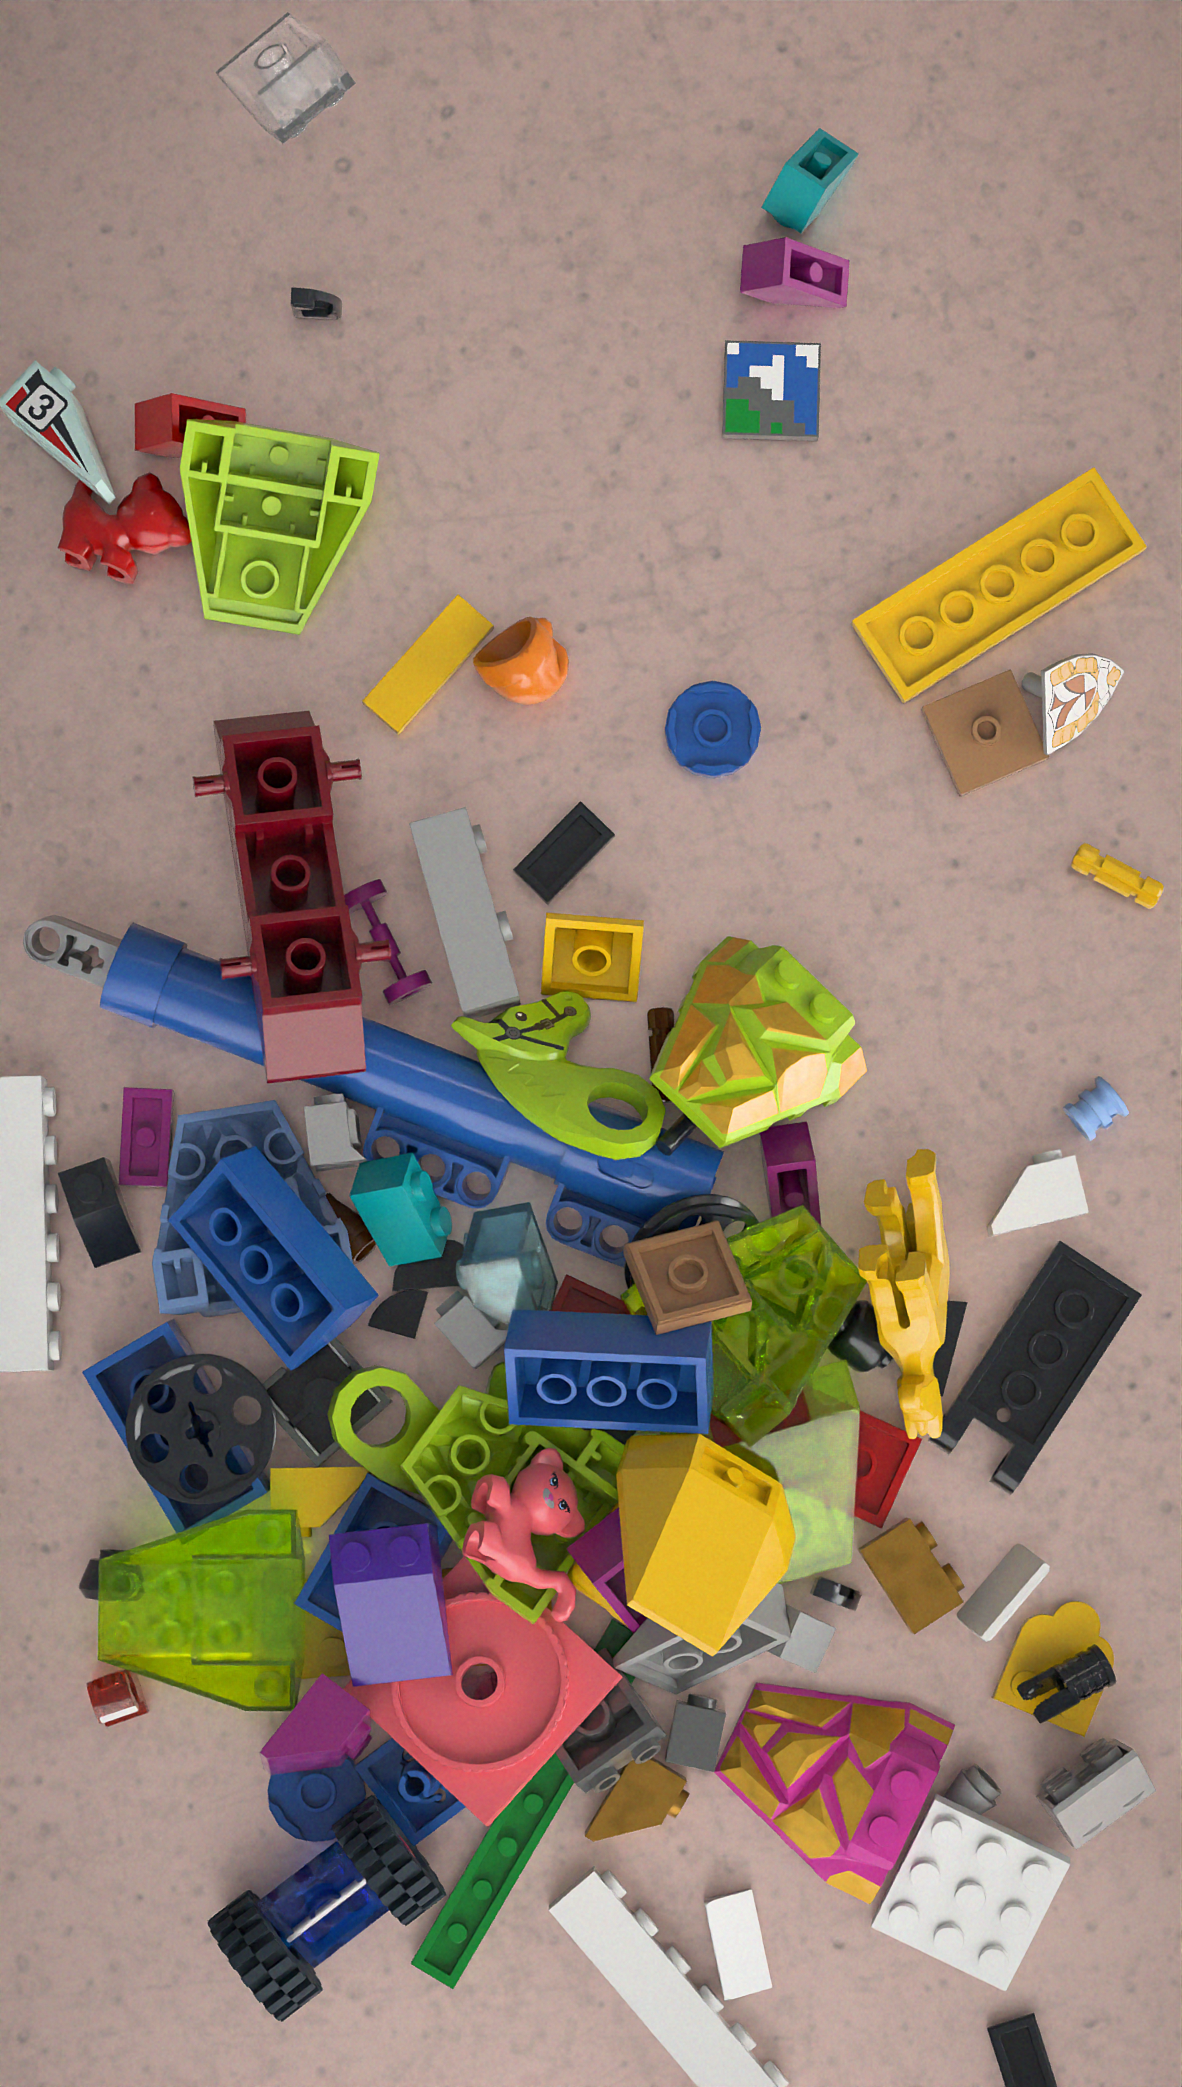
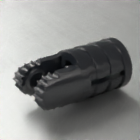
[1016,1644,1116,1724]

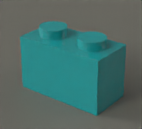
[349,1153,452,1266]

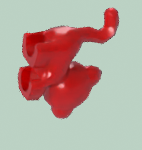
[58,472,192,584]

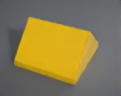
[541,912,644,1002]

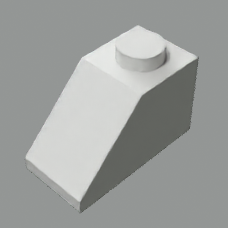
[987,1149,1089,1237]

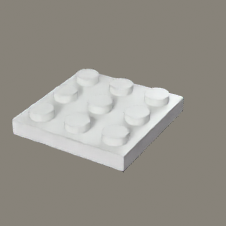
[871,1793,1070,1991]

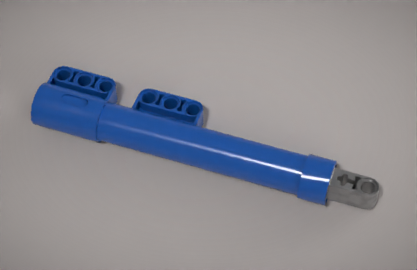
[23,915,724,1268]

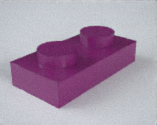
[118,1087,174,1188]

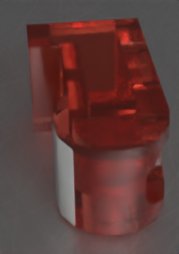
[86,1665,149,1727]

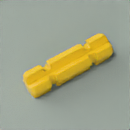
[1071,843,1164,909]

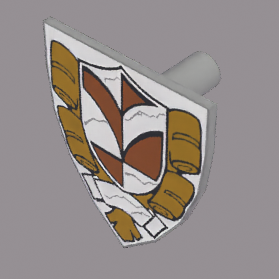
[1022,653,1125,755]

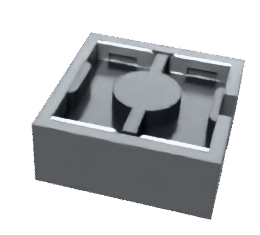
[263,1338,393,1467]

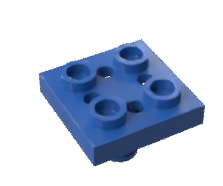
[354,1738,465,1846]

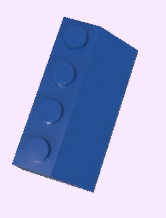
[168,1146,379,1371]

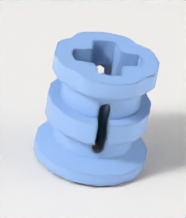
[1063,1076,1129,1141]

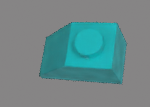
[761,128,859,234]

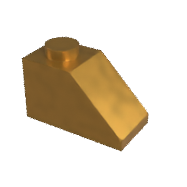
[585,1758,690,1842]

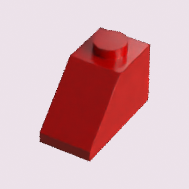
[135,393,246,458]

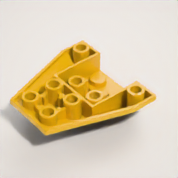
[616,1433,796,1657]

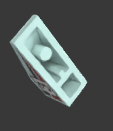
[0,361,116,504]

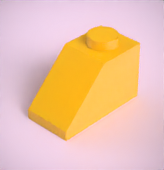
[270,1466,371,1537]

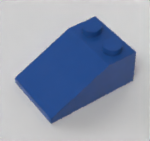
[294,1473,453,1631]

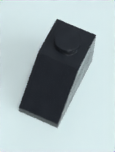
[58,1157,141,1268]

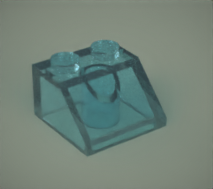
[456,1202,558,1325]

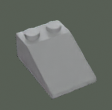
[613,1583,791,1695]

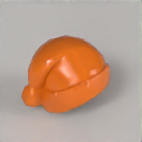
[473,617,569,705]

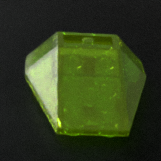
[98,1510,305,1711]

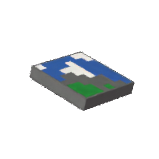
[722,340,821,441]

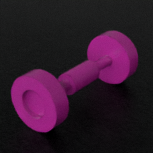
[344,879,432,1005]

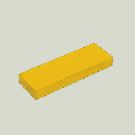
[362,594,494,735]

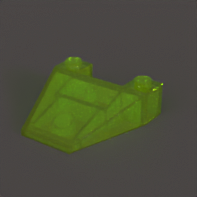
[659,1359,860,1584]

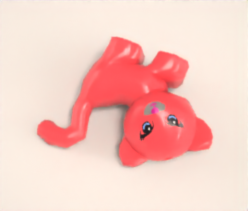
[462,1448,585,1622]

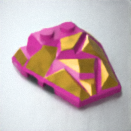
[714,1682,955,1904]

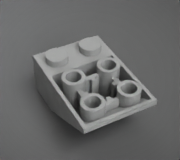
[1036,1738,1156,1850]

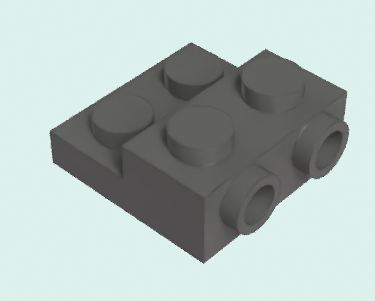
[555,1648,667,1793]

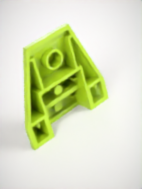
[180,419,380,635]

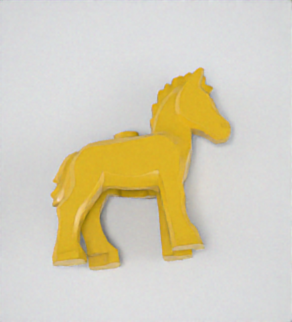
[858,1149,950,1439]

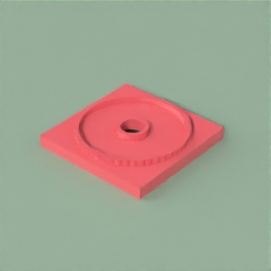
[343,1556,623,1827]

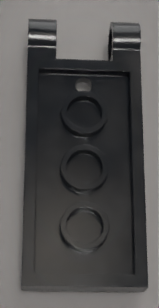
[928,1241,1142,1495]

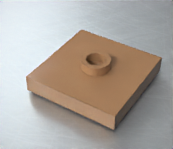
[921,669,1049,797]
[623,1221,752,1335]

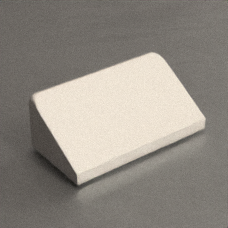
[957,1544,1050,1642]
[703,1889,772,2001]

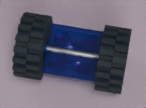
[207,1795,446,2022]

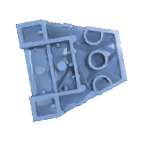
[152,1100,353,1317]

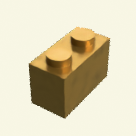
[857,1518,965,1634]

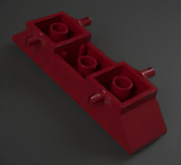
[192,711,391,1084]

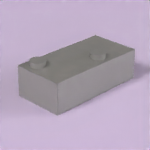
[409,807,521,1019]

